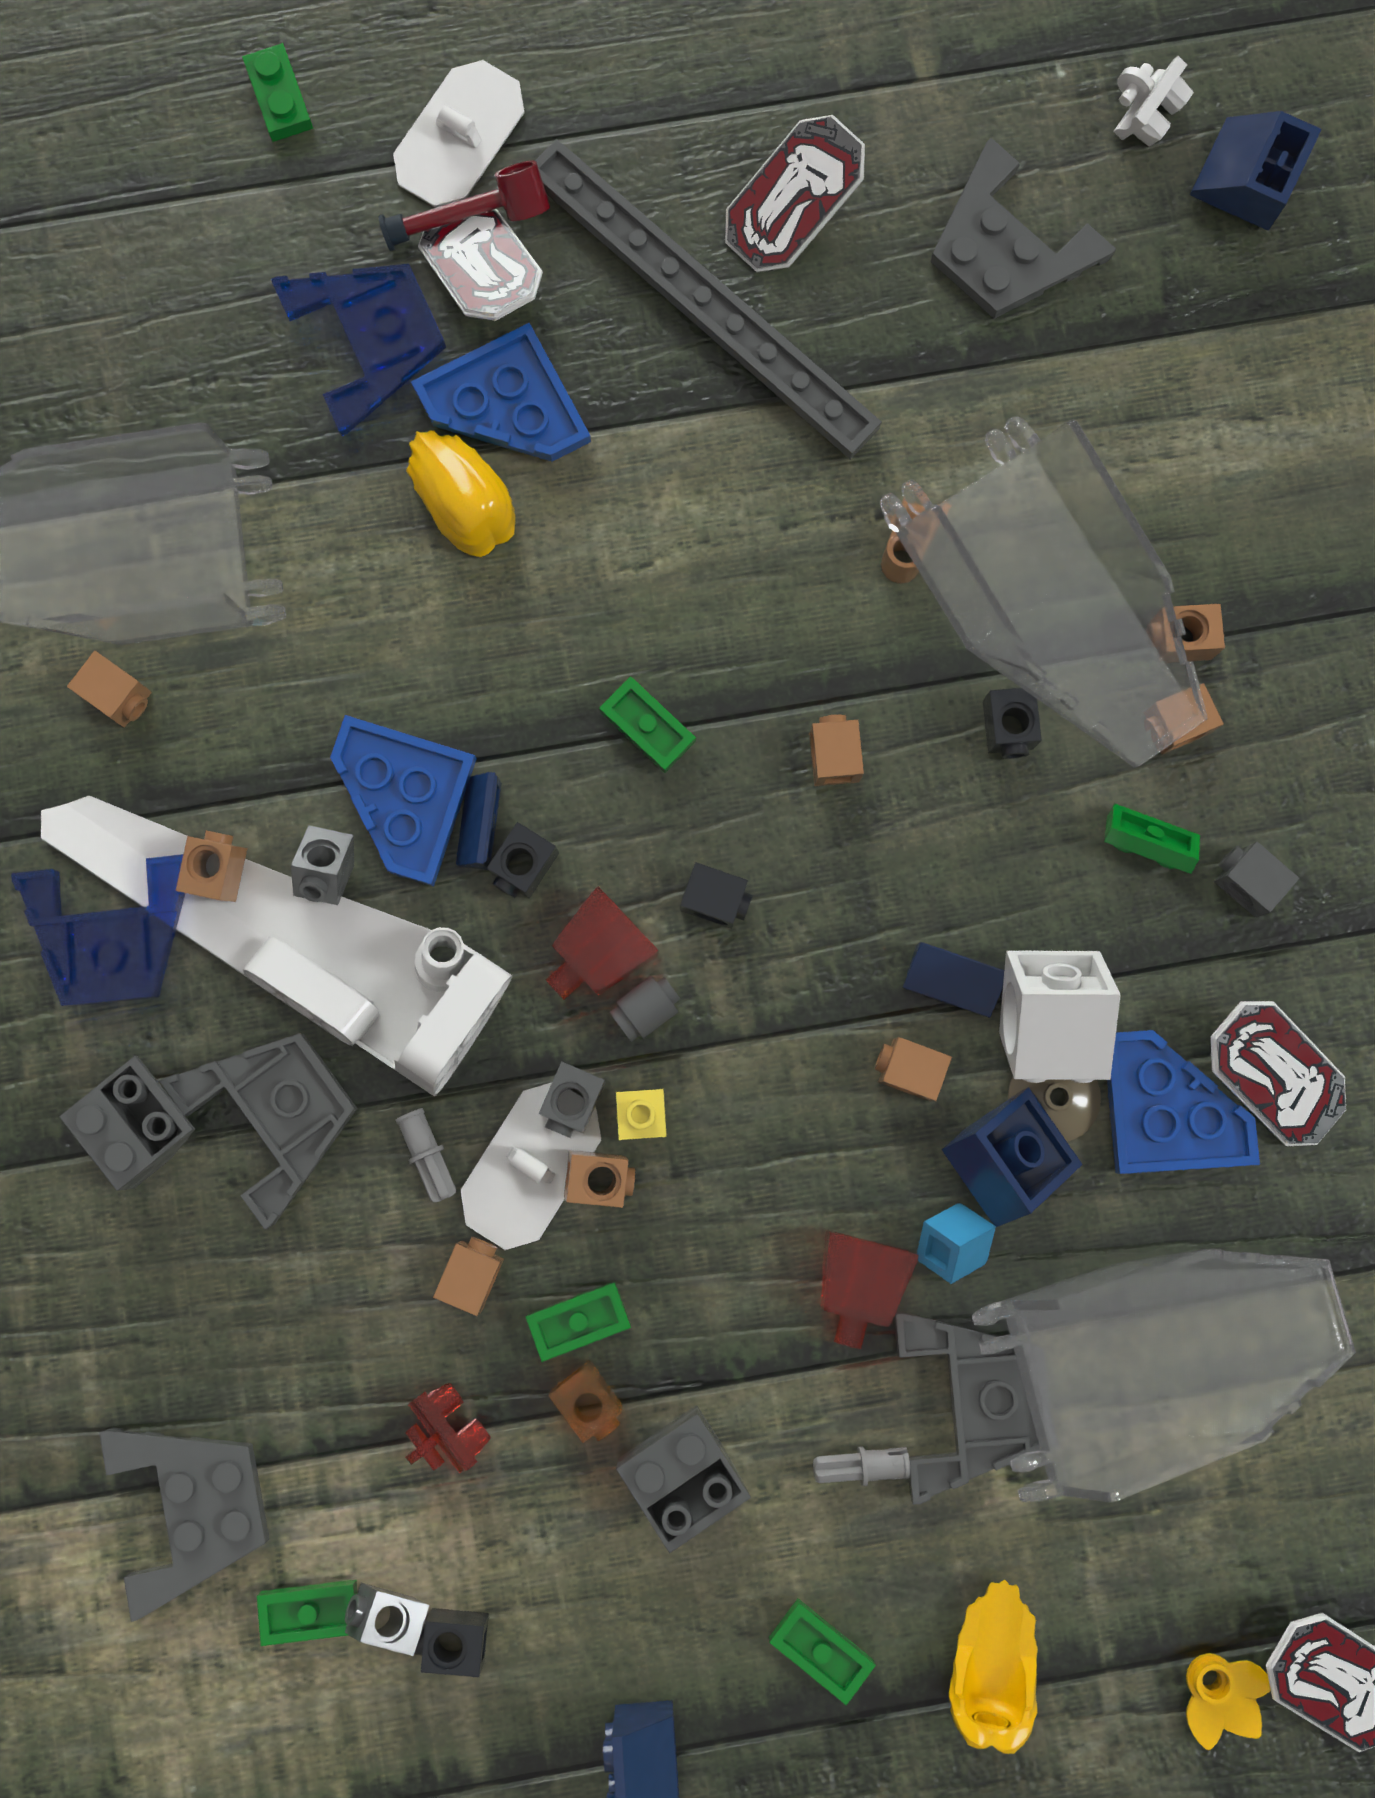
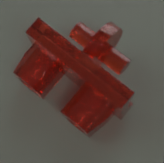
[405,1383,491,1473]

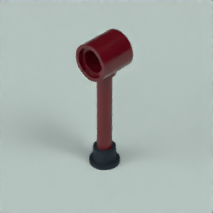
[378,160,550,251]

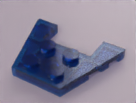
[271,264,446,436]
[11,854,185,1007]

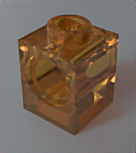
[548,1360,623,1443]

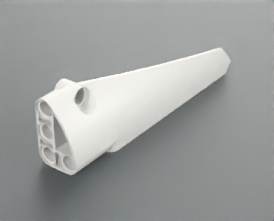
[41,796,512,1096]

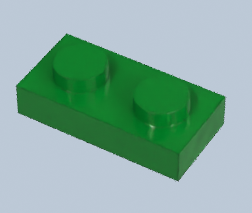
[242,43,314,142]
[599,676,696,773]
[1104,803,1200,874]
[525,1281,631,1362]
[257,1579,358,1646]
[769,1598,876,1705]

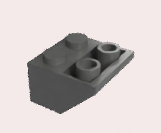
[59,1056,195,1191]
[616,1405,751,1554]

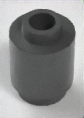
[609,975,680,1042]

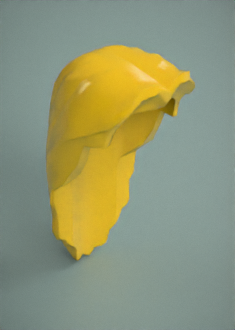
[406,430,515,557]
[949,1580,1038,1754]

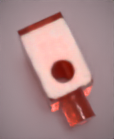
[546,886,659,1000]
[821,1230,919,1349]

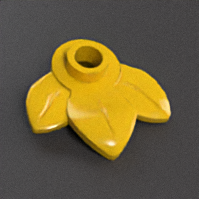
[1186,1653,1271,1750]

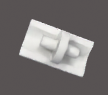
[1113,56,1194,147]

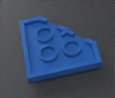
[411,323,591,462]
[330,715,477,887]
[1107,1030,1260,1174]

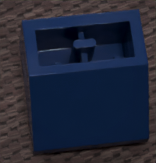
[1190,111,1322,231]
[603,1700,679,1798]

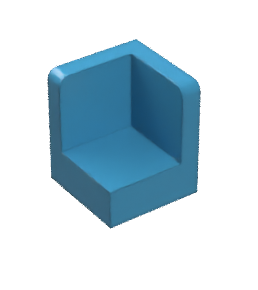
[915,1203,996,1284]

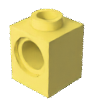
[616,1089,667,1140]

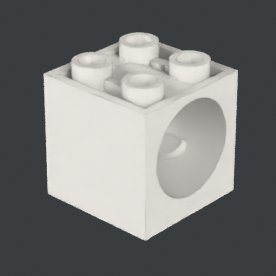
[999,951,1121,1083]

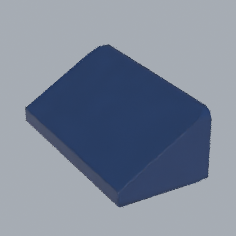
[456,772,502,870]
[902,942,1005,1018]

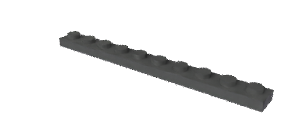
[535,138,882,460]

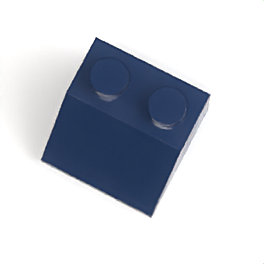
[941,1087,1083,1227]

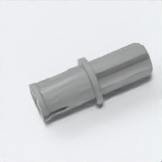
[396,1108,456,1203]
[813,1446,910,1486]

